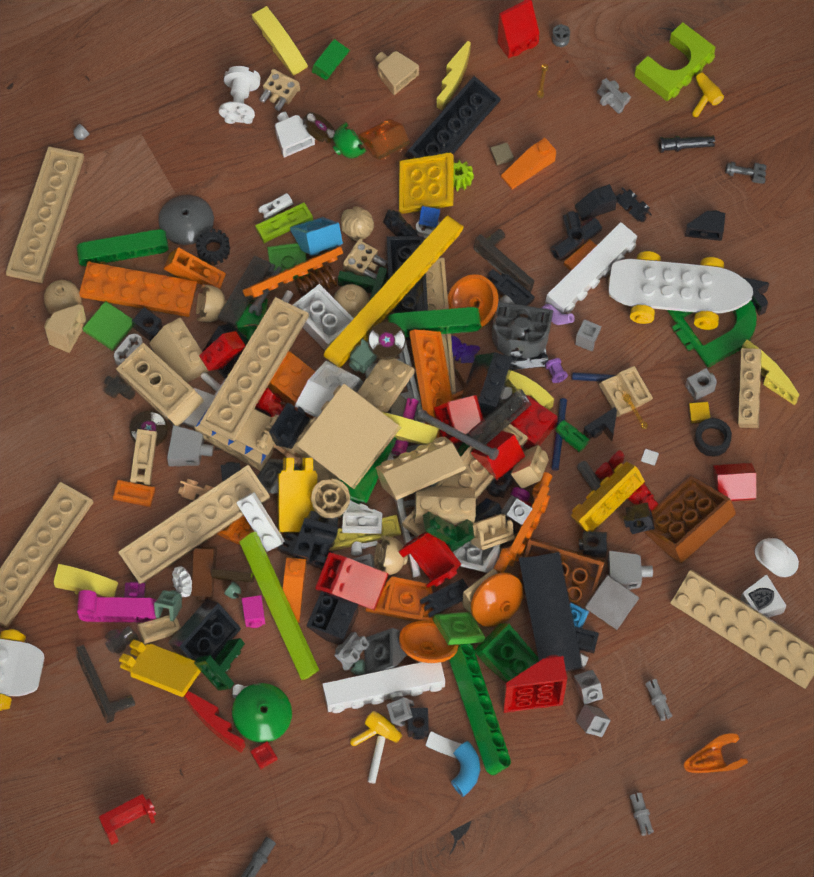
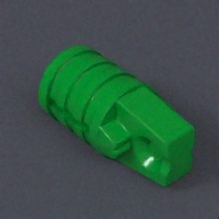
[555,420,590,453]

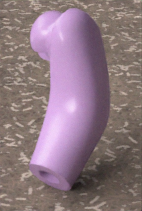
[541,304,575,325]

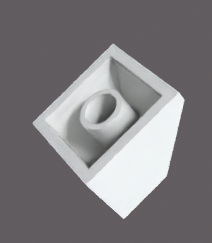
[453,541,500,573]

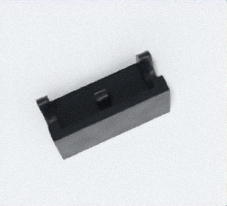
[269,403,310,449]

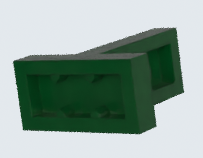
[338,267,387,300]
[423,511,475,552]
[194,638,245,691]

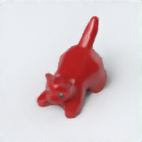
[255,387,285,417]

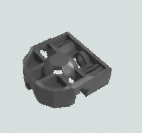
[492,302,553,359]

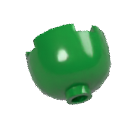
[333,122,367,159]

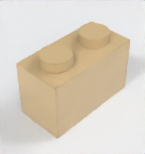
[511,445,549,489]

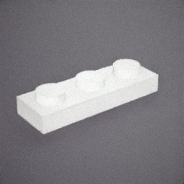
[236,492,285,552]

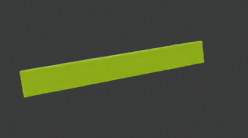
[239,532,319,680]

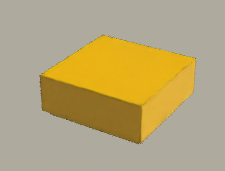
[689,402,710,423]

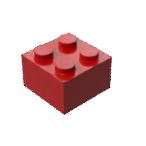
[506,395,558,449]

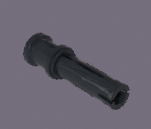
[659,135,715,153]

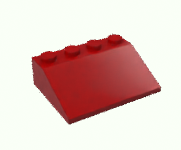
[503,655,567,713]

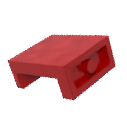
[398,531,461,588]
[99,794,156,845]

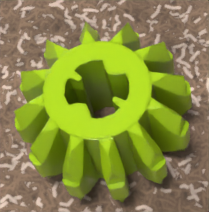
[453,159,474,192]

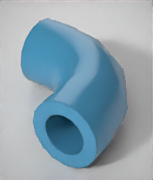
[451,741,481,797]

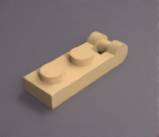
[130,429,157,485]

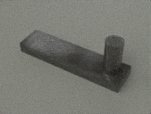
[473,229,534,292]
[218,255,271,327]
[466,389,532,450]
[76,645,135,724]

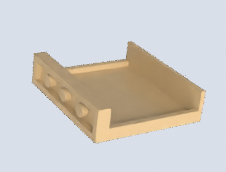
[297,384,401,489]

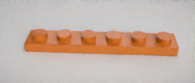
[243,246,343,298]

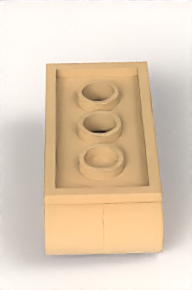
[116,343,204,426]

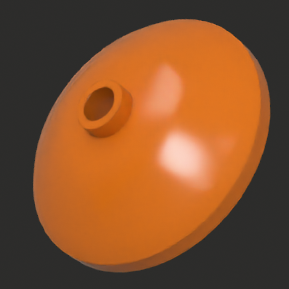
[448,274,499,327]
[471,572,523,627]
[399,620,459,663]

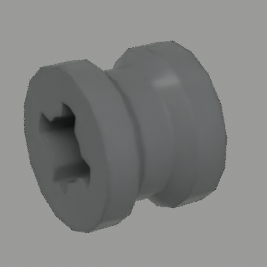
[552,24,570,47]

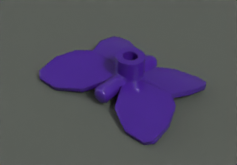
[451,336,480,363]

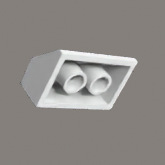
[293,284,354,351]

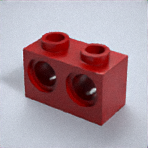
[199,331,246,371]

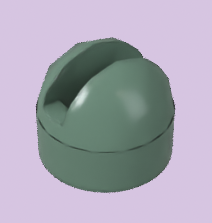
[224,581,241,599]
[351,659,365,676]

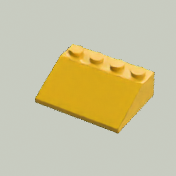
[571,461,645,532]

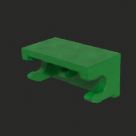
[312,39,350,80]

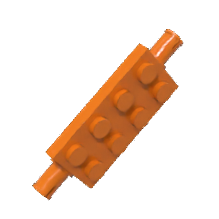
[493,472,552,573]

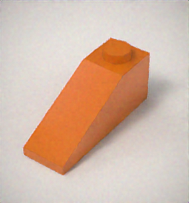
[501,138,556,189]
[163,247,226,289]
[283,558,307,623]

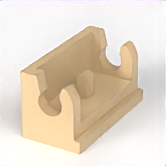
[471,513,515,550]

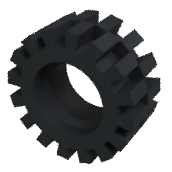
[196,229,230,265]

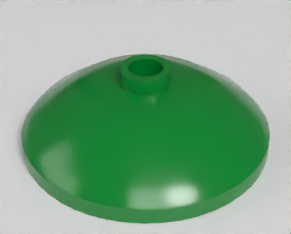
[232,683,292,743]

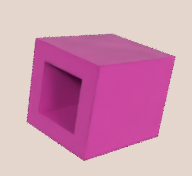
[242,595,265,628]

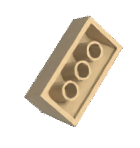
[376,437,466,500]

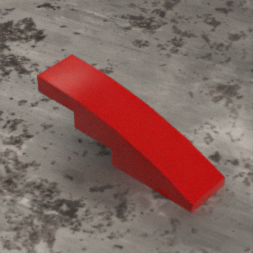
[183,691,245,753]

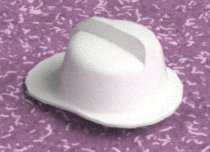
[755,538,799,577]

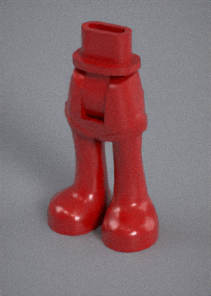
[595,450,659,511]

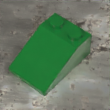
[474,623,539,683]

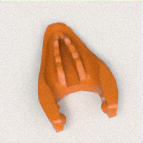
[684,733,748,773]

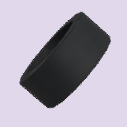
[694,418,732,457]

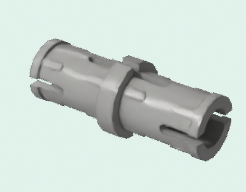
[645,679,673,721]
[630,793,654,836]

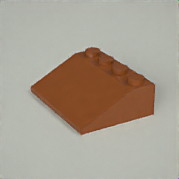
[644,475,736,563]
[518,538,606,619]

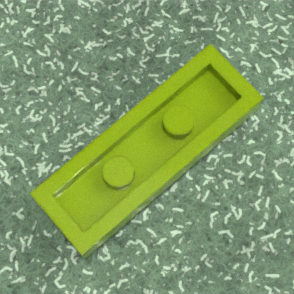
[255,202,313,243]

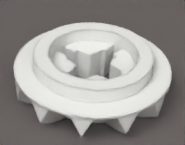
[172,566,192,597]

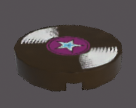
[303,112,335,143]
[367,322,406,360]
[129,411,168,447]

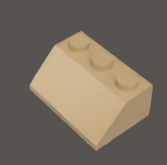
[149,317,209,383]
[414,487,476,525]

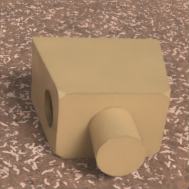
[375,51,419,95]

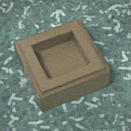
[490,143,514,166]

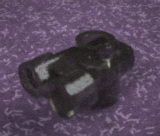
[103,375,135,400]
[105,626,139,654]

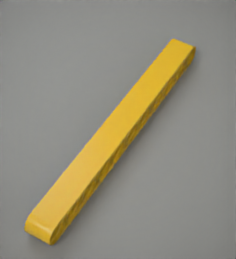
[324,216,464,368]

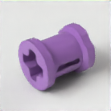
[545,358,568,383]

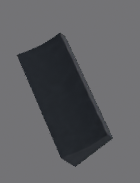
[404,76,501,159]
[385,236,428,340]
[519,552,583,672]

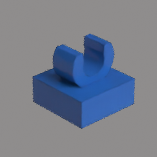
[419,206,441,228]

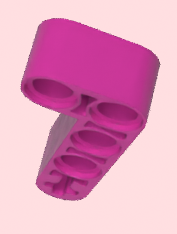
[77,590,157,623]

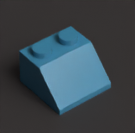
[290,217,343,256]

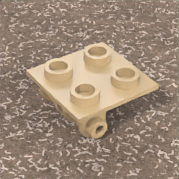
[236,409,279,456]

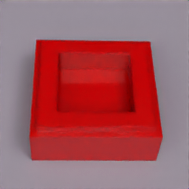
[250,741,278,770]

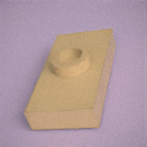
[137,615,181,644]

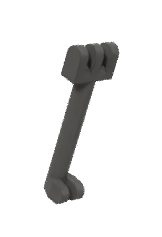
[249,264,287,316]

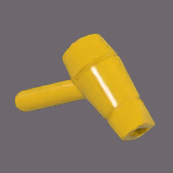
[692,72,724,117]
[350,711,402,746]

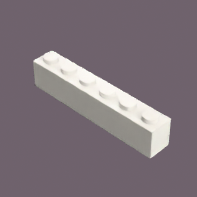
[545,222,637,314]
[323,662,445,713]

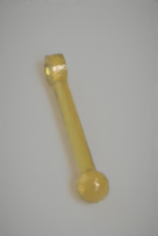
[537,64,548,98]
[623,394,648,429]

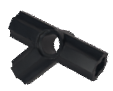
[550,211,602,261]

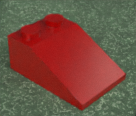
[497,0,540,59]

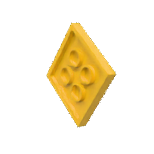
[399,153,454,214]

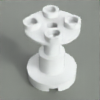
[219,66,261,124]

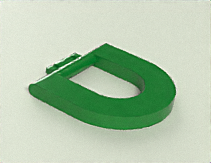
[667,300,757,367]

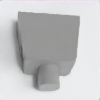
[167,425,214,467]
[608,551,653,590]

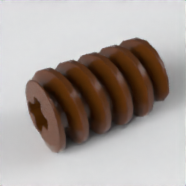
[295,266,337,297]

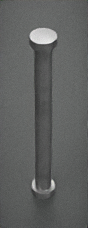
[417,409,499,460]

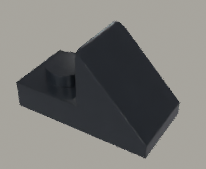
[743,277,769,316]
[583,407,617,441]

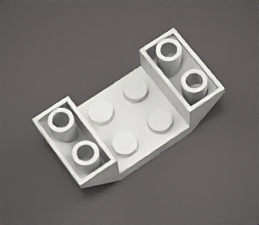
[295,361,363,417]

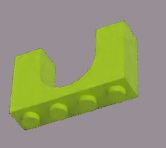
[635,22,716,101]

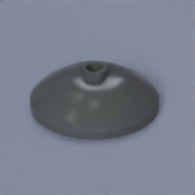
[159,195,214,245]

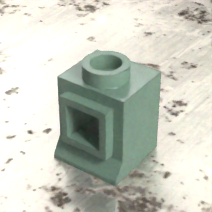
[349,339,377,374]
[154,590,182,622]

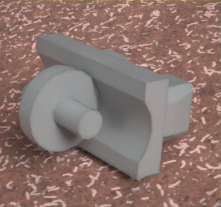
[597,78,631,114]
[334,632,369,670]

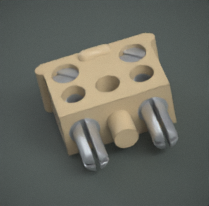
[259,69,300,111]
[343,239,387,279]

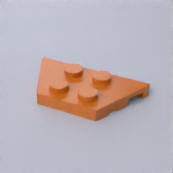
[366,576,434,622]

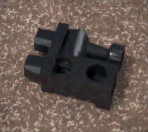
[292,511,338,567]

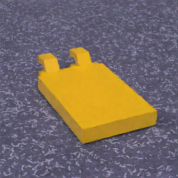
[278,458,317,532]
[119,639,201,697]

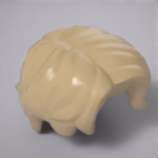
[341,206,374,241]

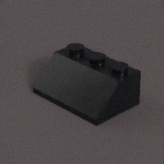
[461,352,513,417]
[168,599,241,661]

